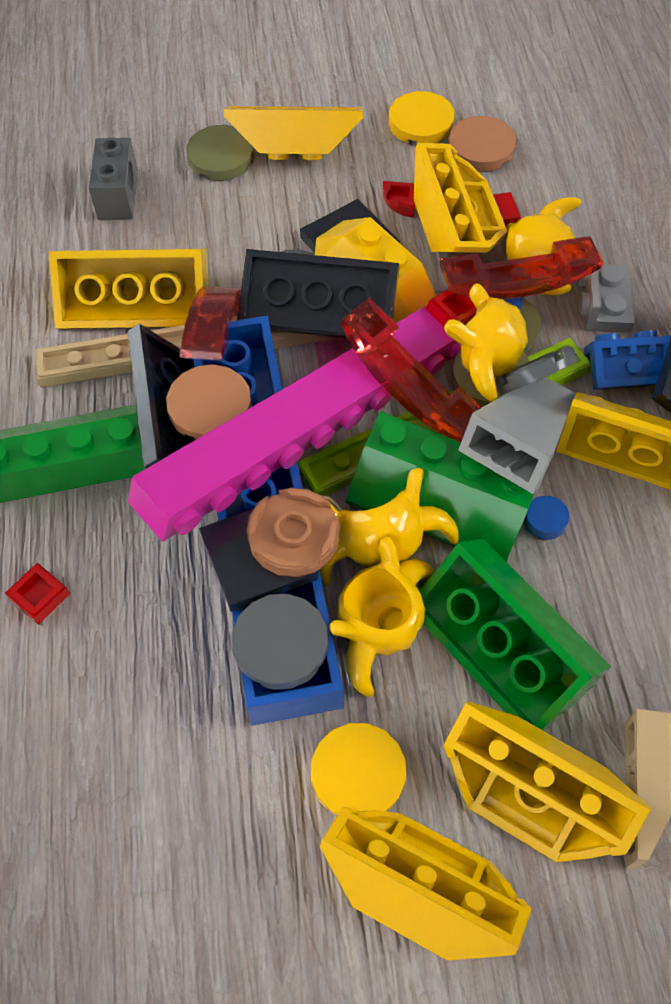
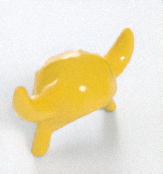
[506,197,582,296]
[444,283,528,401]
[319,468,459,586]
[329,537,435,697]

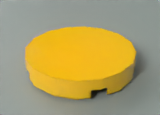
[388,91,455,143]
[311,723,406,815]

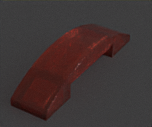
[439,236,603,299]
[180,286,241,360]
[341,298,482,443]

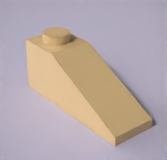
[625,709,671,870]

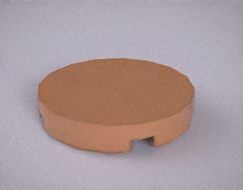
[448,116,517,172]
[166,365,252,440]
[247,488,340,577]

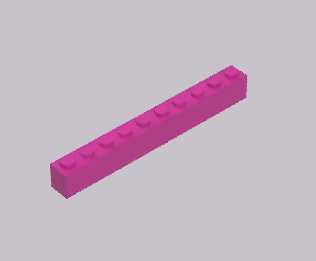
[128,305,461,542]

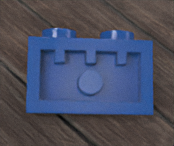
[584,330,671,390]

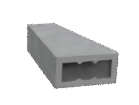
[458,377,575,494]

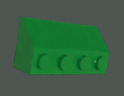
[0,404,147,503]
[345,411,534,561]
[419,538,611,731]

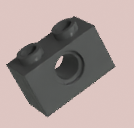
[89,137,138,220]

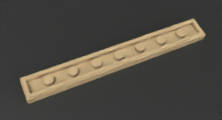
[35,316,337,388]

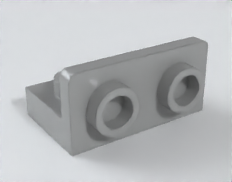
[576,250,635,333]

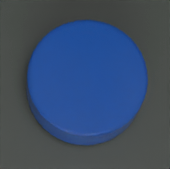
[524,496,569,540]

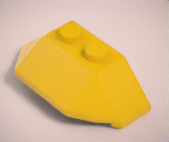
[224,106,364,160]
[414,142,508,253]
[315,217,436,325]
[443,701,651,862]
[320,807,532,961]

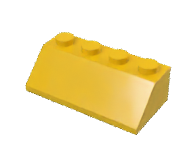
[48,248,209,329]
[556,392,671,490]

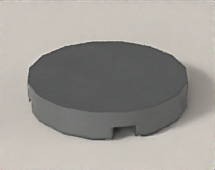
[495,345,578,395]
[232,594,328,690]

